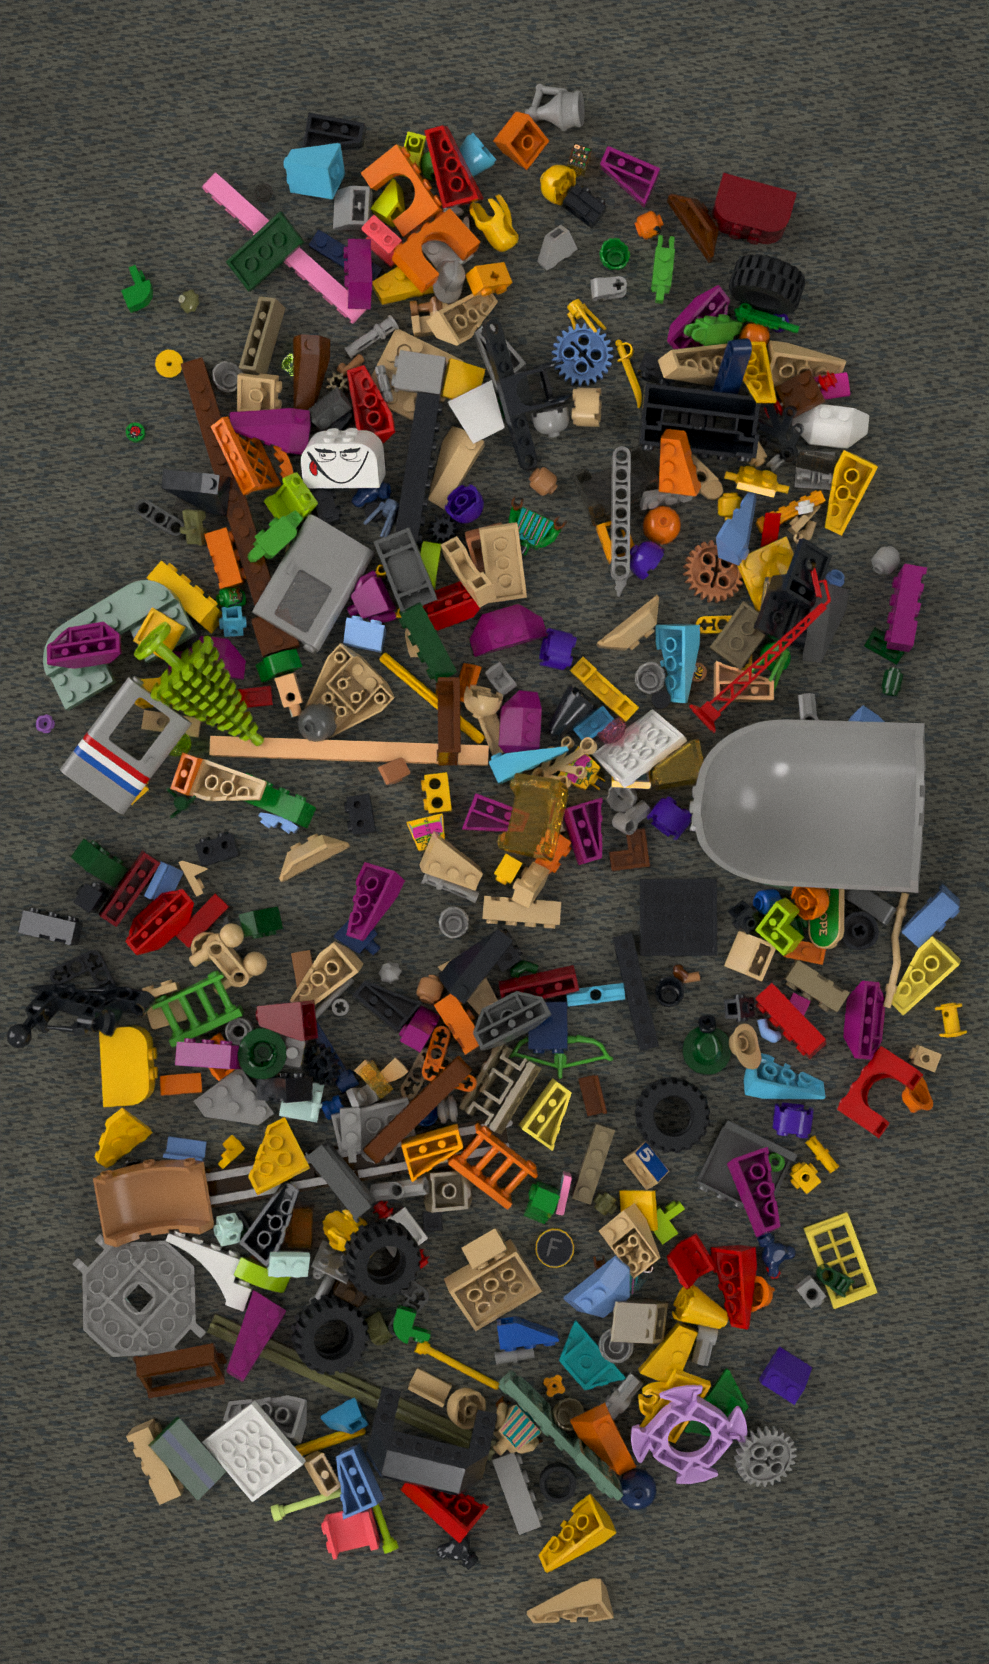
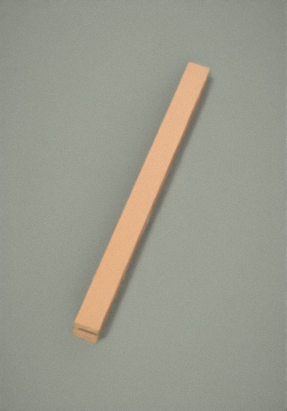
[209,736,489,766]

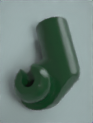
[510,960,539,978]

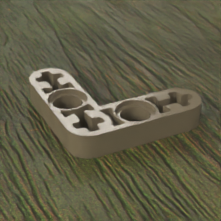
[400,1047,469,1099]

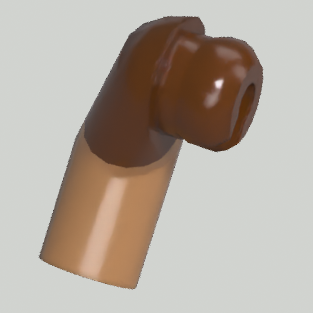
[673,964,700,983]

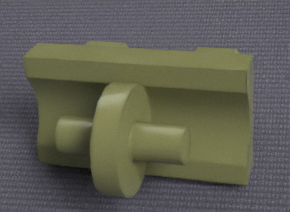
[180,509,208,546]

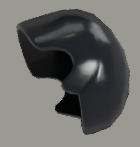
[655,976,684,1008]

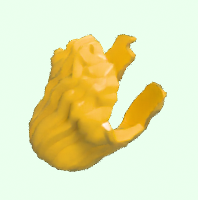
[469,194,519,252]
[323,1209,375,1259]

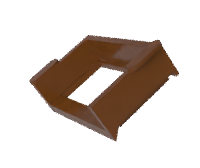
[436,677,461,766]
[133,1343,227,1399]

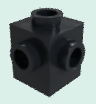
[728,900,761,934]
[724,994,755,1022]

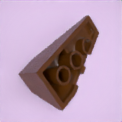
[293,334,330,410]

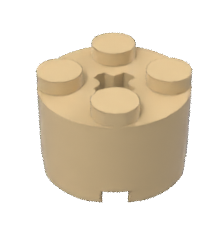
[572,387,602,427]

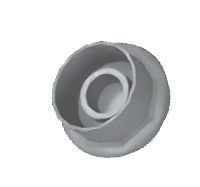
[599,1329,634,1363]

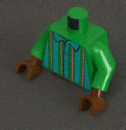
[508,496,567,556]

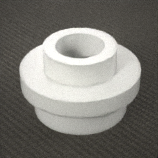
[795,500,815,514]

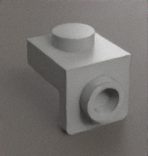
[485,662,517,696]

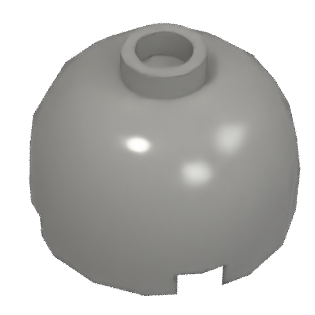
[531,406,570,438]

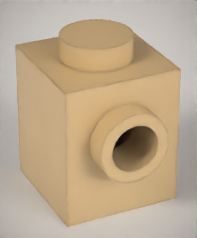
[909,1045,942,1072]

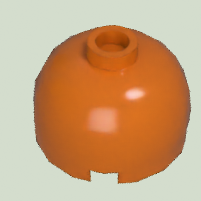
[643,506,681,545]
[791,886,829,920]

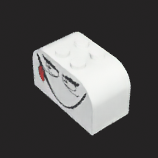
[301,428,386,488]

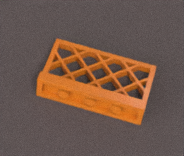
[211,417,281,495]

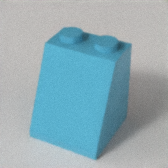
[284,143,345,199]

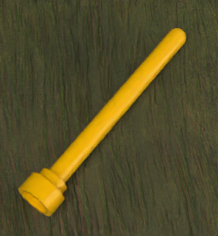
[414,1341,500,1390]

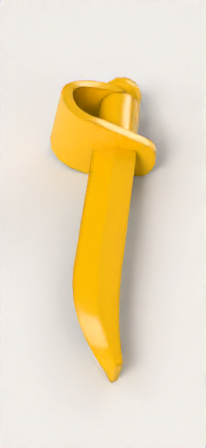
[615,340,642,408]

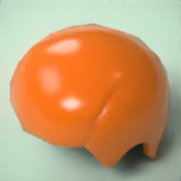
[739,322,770,345]

